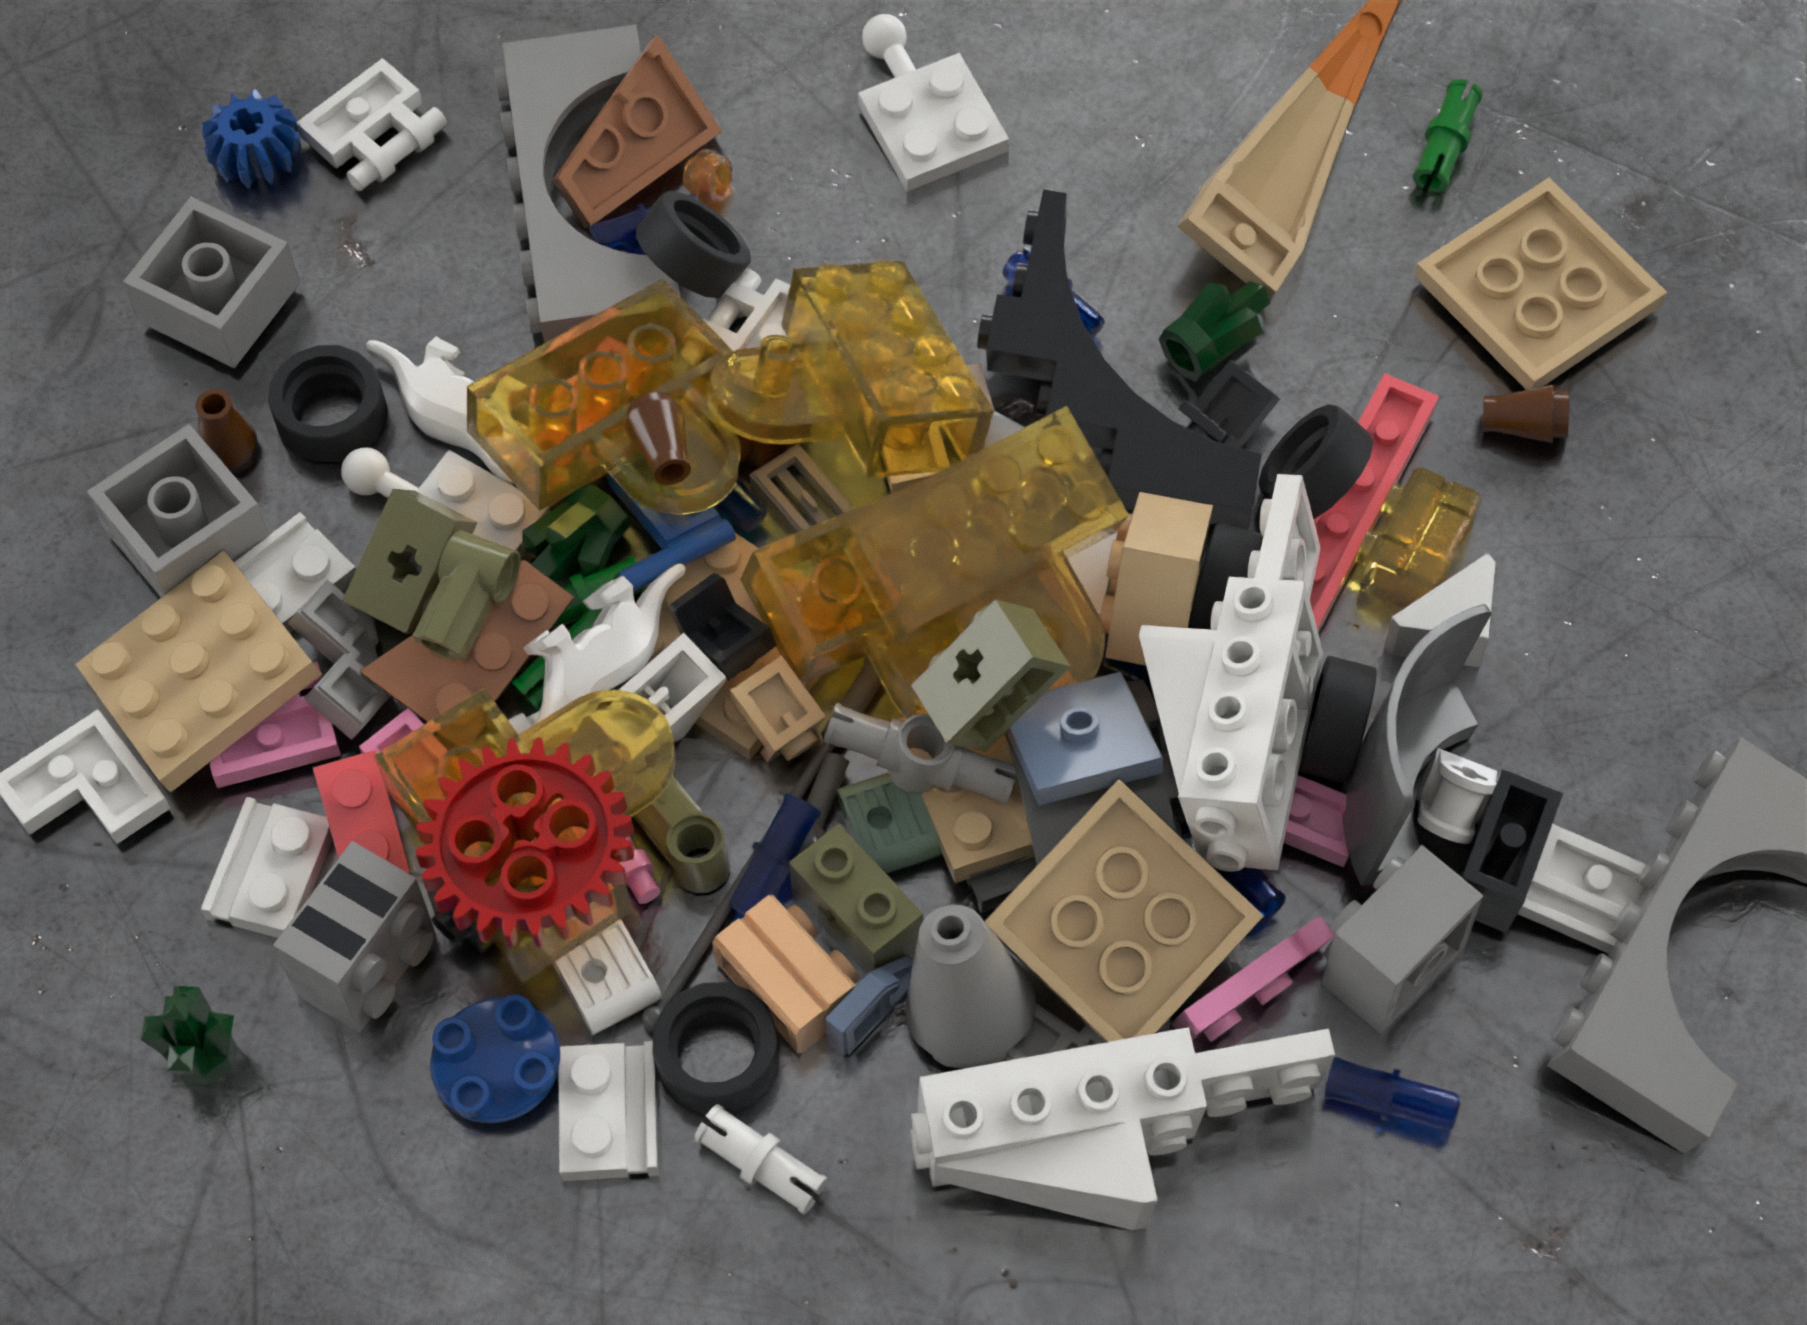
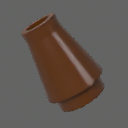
[1483,384,1569,444]
[195,389,257,469]
[624,392,691,485]

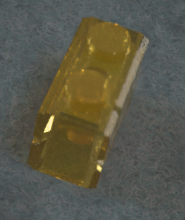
[1355,466,1482,609]

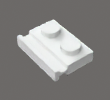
[234,512,356,633]
[201,797,333,938]
[1518,824,1646,954]
[559,1041,659,1181]

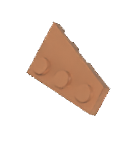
[552,35,722,228]
[360,560,574,748]

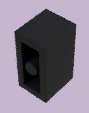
[1458,769,1563,933]

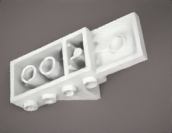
[1139,474,1323,871]
[910,1027,1335,1231]

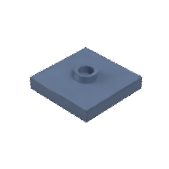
[1006,672,1163,806]

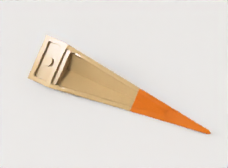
[1177,0,1399,297]

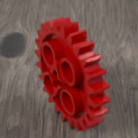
[415,737,634,948]

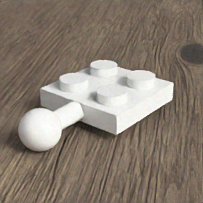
[858,14,1009,192]
[341,448,550,572]

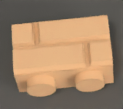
[712,895,859,1054]

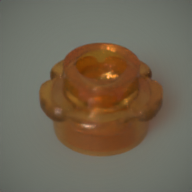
[683,149,733,204]

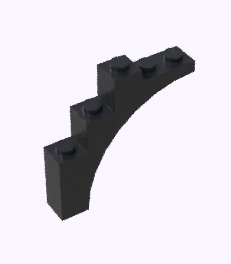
[977,189,1262,530]

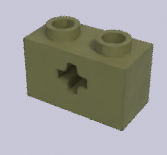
[342,489,478,634]
[911,599,1071,752]
[789,824,924,974]

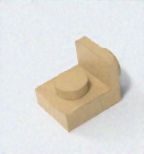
[727,655,826,763]

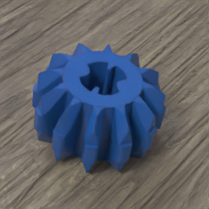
[202,89,301,189]

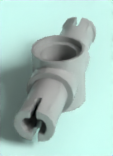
[823,703,1016,805]

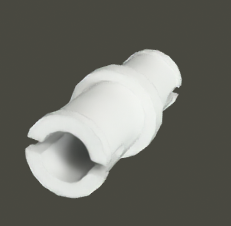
[694,1104,828,1215]

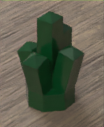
[1158,281,1271,381]
[522,485,630,587]
[141,986,236,1086]

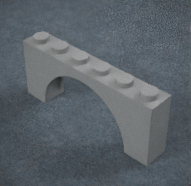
[494,25,686,355]
[1547,737,1807,1154]

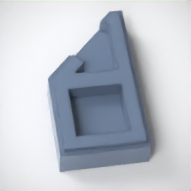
[825,955,913,1056]

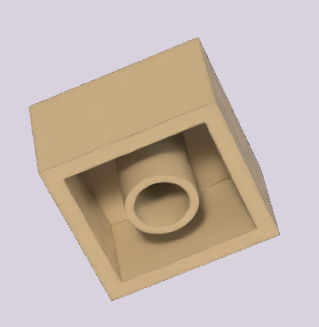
[1098,492,1213,665]

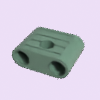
[836,772,942,874]

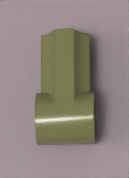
[412,530,521,662]
[624,767,730,893]

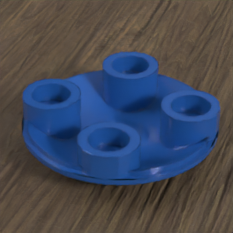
[430,994,561,1123]

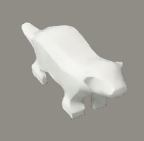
[365,336,538,485]
[523,564,686,752]

